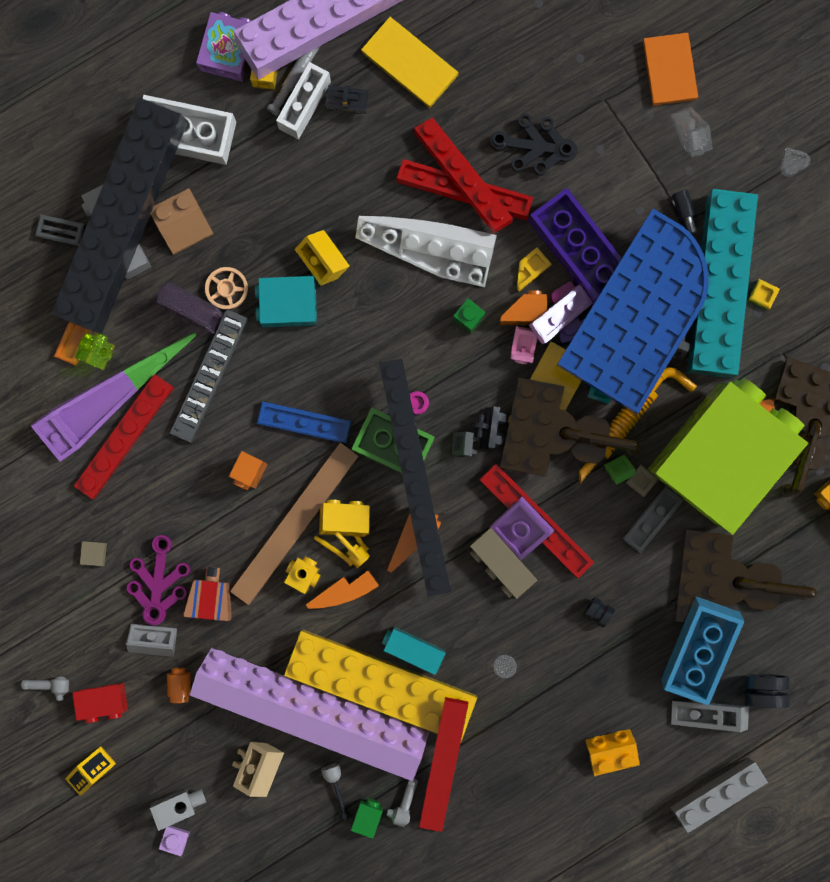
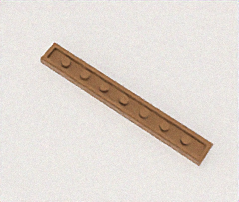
[230,443,359,605]

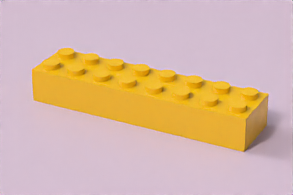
[284,630,477,741]

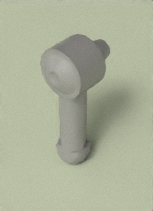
[20,677,69,701]
[386,778,418,828]

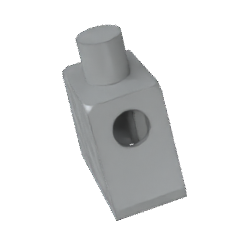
[150,789,206,831]

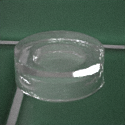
[493,654,517,678]

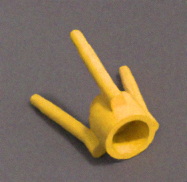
[314,532,370,568]

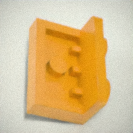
[585,729,640,776]

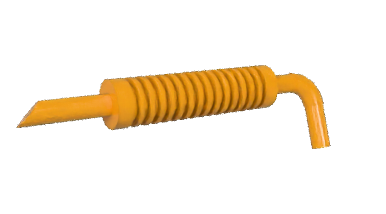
[579,367,697,484]

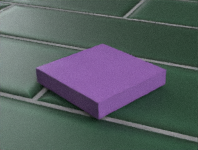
[490,497,554,560]

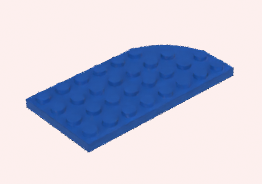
[557,209,709,415]

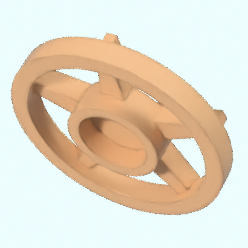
[205,267,248,310]

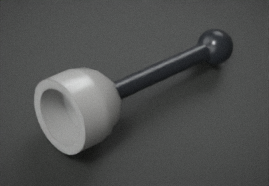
[321,763,350,820]

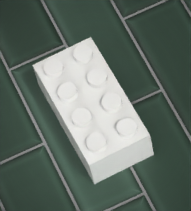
[143,95,236,165]

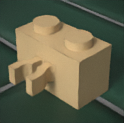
[232,742,284,797]

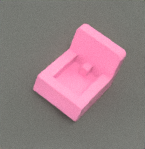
[510,326,537,364]

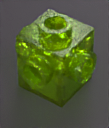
[74,332,115,370]

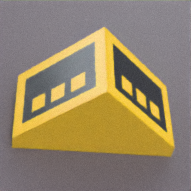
[65,747,116,796]

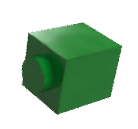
[453,298,486,334]
[351,798,383,839]

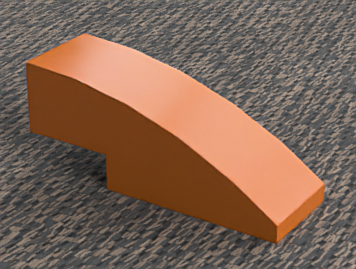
[306,570,379,609]

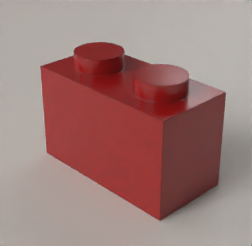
[72,682,128,723]

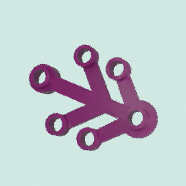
[127,535,191,625]

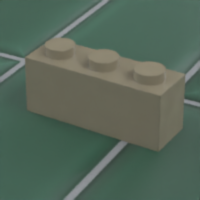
[469,528,538,599]

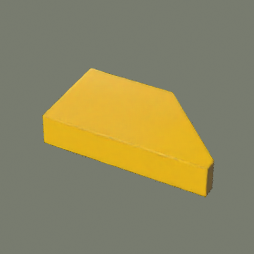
[517,248,552,292]

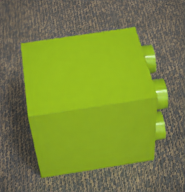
[647,378,808,535]

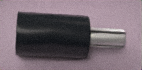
[672,190,697,234]

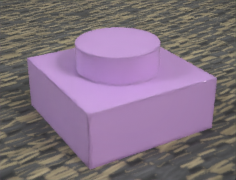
[159,825,190,856]

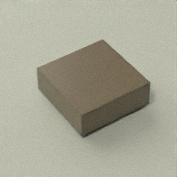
[625,465,658,497]
[80,541,107,566]

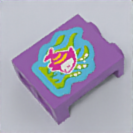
[196,12,251,82]

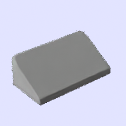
[126,624,177,657]

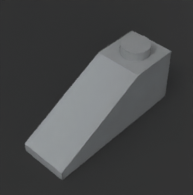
[671,701,749,732]

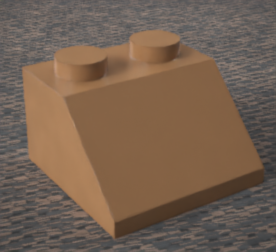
[151,188,214,255]

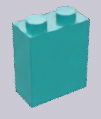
[255,276,317,327]
[382,626,446,675]

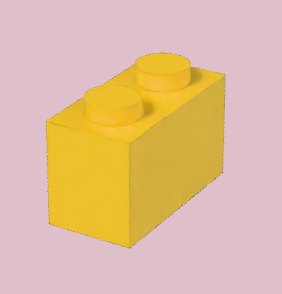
[295,230,350,286]
[319,500,370,537]

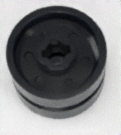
[745,674,789,708]

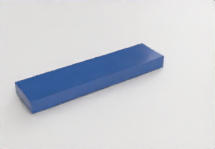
[257,401,351,444]

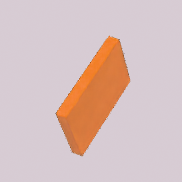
[643,33,698,106]

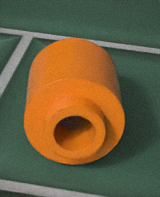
[167,668,191,703]

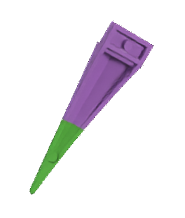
[31,333,196,461]

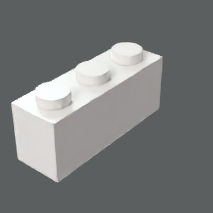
[276,62,331,140]

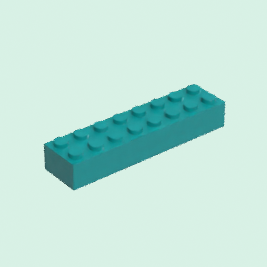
[687,189,758,379]

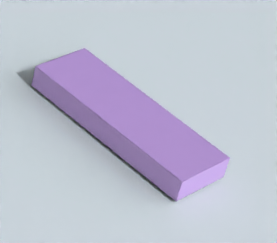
[529,285,593,344]

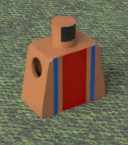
[184,567,231,621]

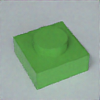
[604,455,636,485]

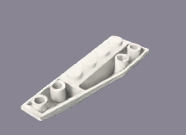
[356,216,497,287]

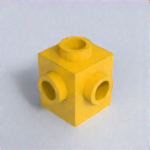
[284,556,321,594]

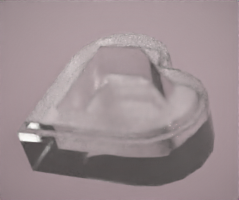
[781,148,810,177]

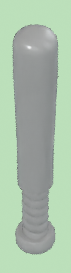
[267,46,321,116]

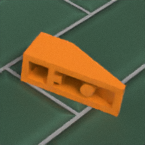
[387,514,441,572]

